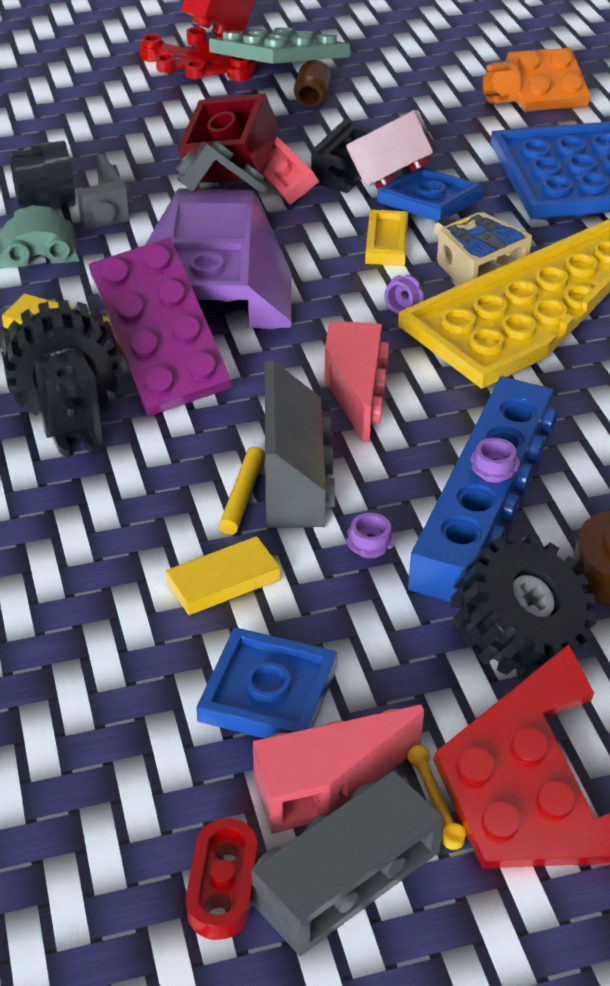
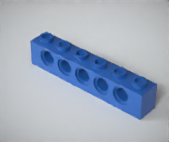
[408,376,558,602]

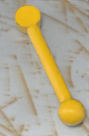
[407,744,466,850]

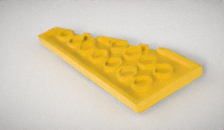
[398,219,610,389]

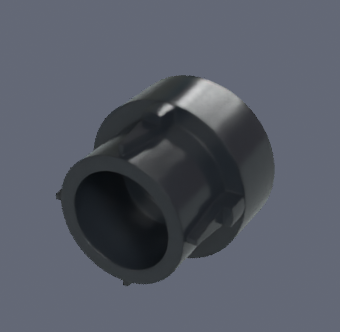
[10,140,76,209]

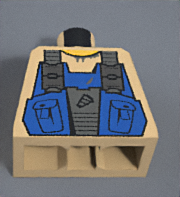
[434,212,532,285]

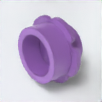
[385,275,424,314]
[471,438,520,483]
[346,513,396,558]

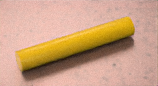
[219,446,265,535]

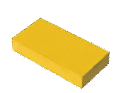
[365,210,408,266]
[166,536,281,615]

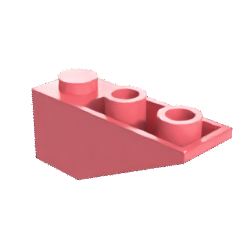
[324,320,389,442]
[253,705,424,834]

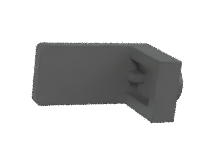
[176,141,269,196]
[77,153,133,231]

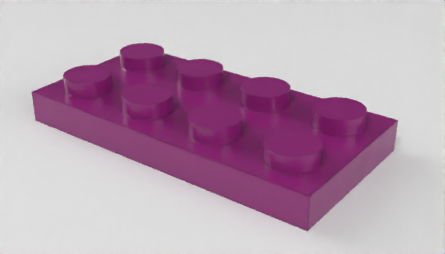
[88,237,232,417]

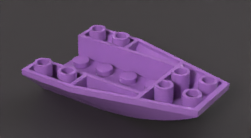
[145,188,292,330]

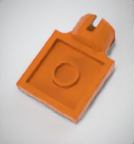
[483,48,591,112]

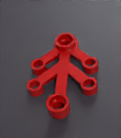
[139,27,257,81]

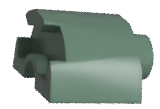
[0,206,79,269]

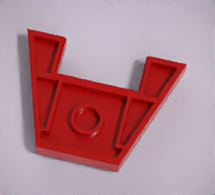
[433,644,610,869]

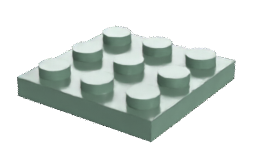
[209,28,350,64]

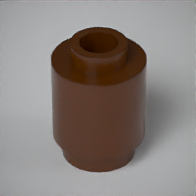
[294,60,332,108]

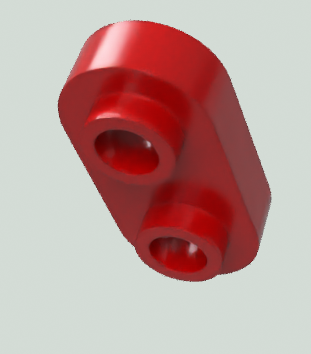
[186,818,258,940]

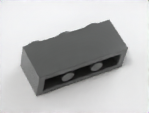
[251,770,444,956]

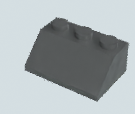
[264,361,335,528]

